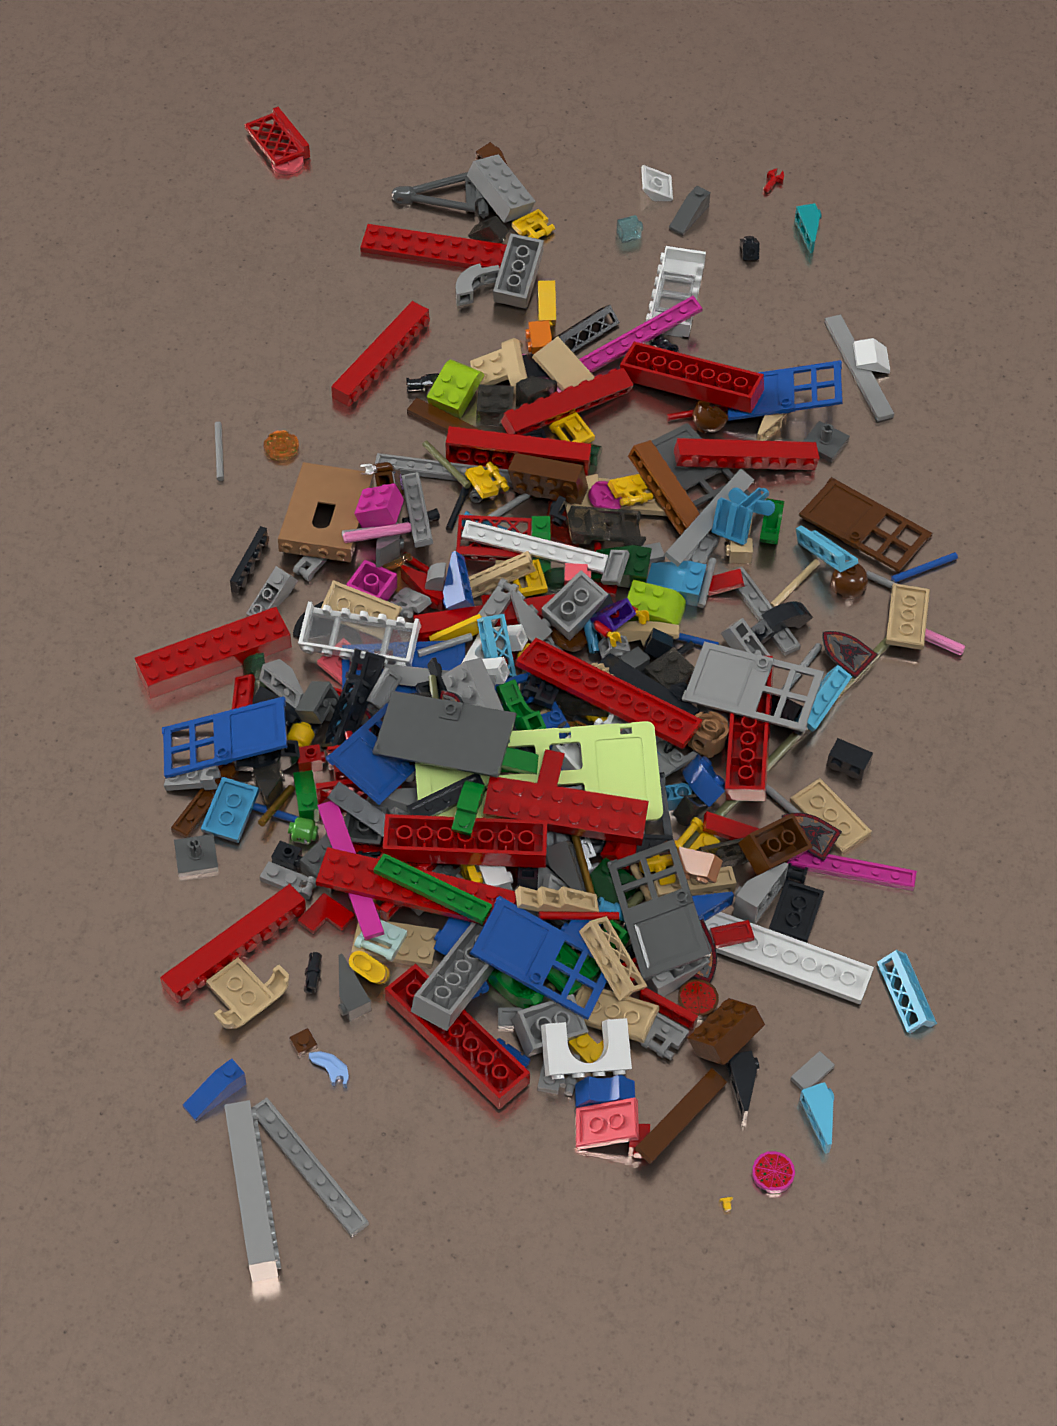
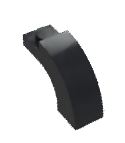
[751,601,813,644]
[234,740,300,776]

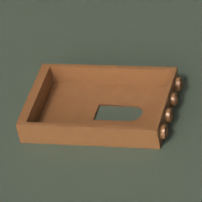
[278,462,374,562]

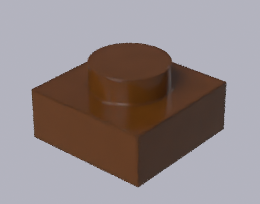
[289,1028,318,1057]

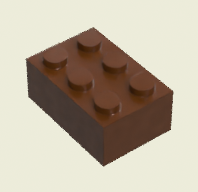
[738,813,813,876]
[687,998,765,1065]

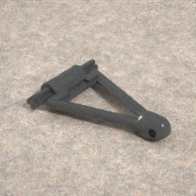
[392,172,490,218]

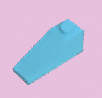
[799,1082,834,1154]

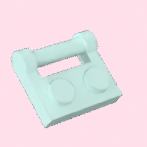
[354,920,407,962]

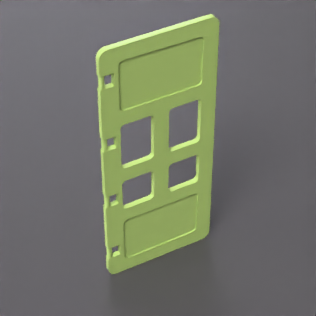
[415,721,663,821]

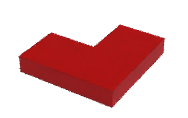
[298,893,355,934]

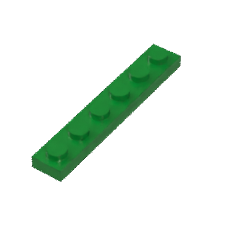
[374,853,492,925]

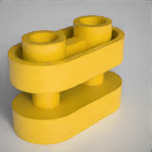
[349,951,390,985]

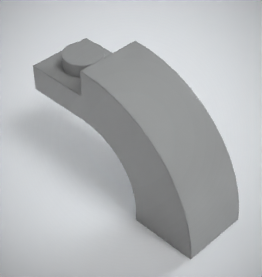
[456,264,500,306]

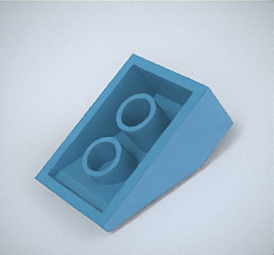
[646,561,707,607]

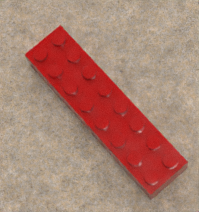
[620,341,764,413]
[445,426,591,476]
[134,607,292,699]
[725,656,774,801]
[483,776,649,846]
[383,814,547,868]
[385,963,530,1110]

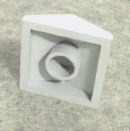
[641,165,673,201]
[853,338,890,374]

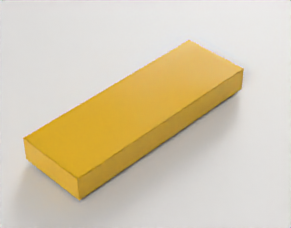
[429,614,482,641]

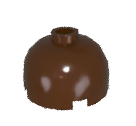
[692,400,728,434]
[831,561,868,599]

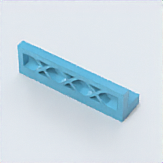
[796,525,858,572]
[477,614,519,693]
[795,665,852,732]
[877,950,937,1033]

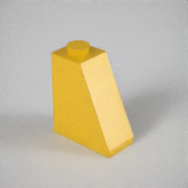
[537,280,556,327]

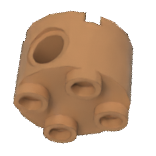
[687,711,729,758]

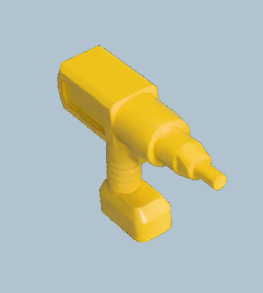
[639,854,676,885]

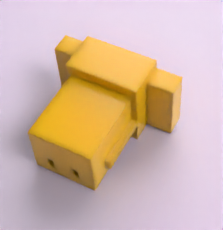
[719,1197,733,1211]

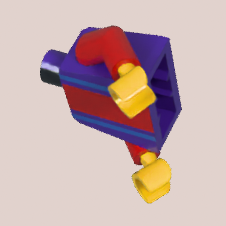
[590,598,649,647]

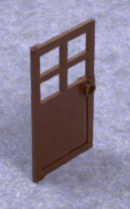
[799,477,933,572]

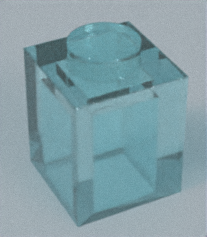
[616,215,643,243]

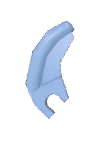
[309,1051,349,1088]

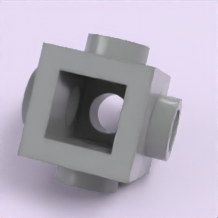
[598,635,630,659]

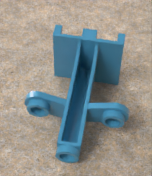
[711,487,775,545]

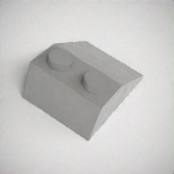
[542,570,608,641]
[732,863,789,924]
[511,994,589,1057]

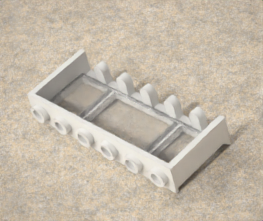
[298,601,421,667]

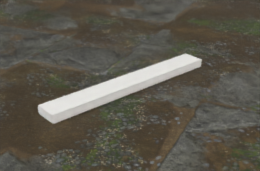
[461,520,609,574]

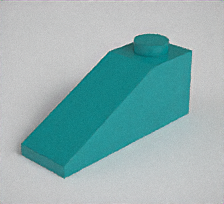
[794,203,822,253]

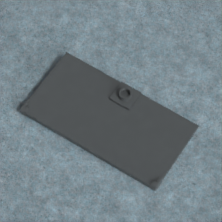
[373,691,517,778]

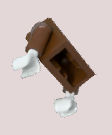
[360,462,404,497]

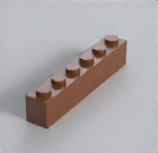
[628,440,700,536]

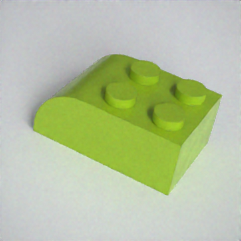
[427,359,484,419]
[627,580,686,626]

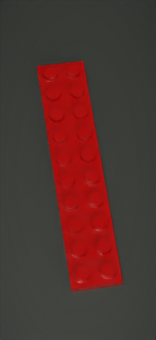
[360,224,507,268]
[515,638,702,749]
[316,847,517,925]

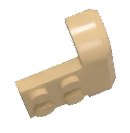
[470,338,533,400]
[206,957,289,1029]

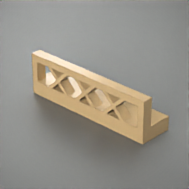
[469,551,536,598]
[654,866,737,897]
[579,916,647,1001]

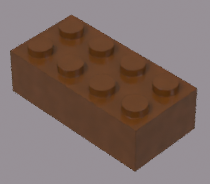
[508,453,588,505]

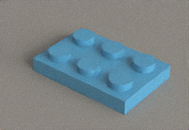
[201,777,260,843]

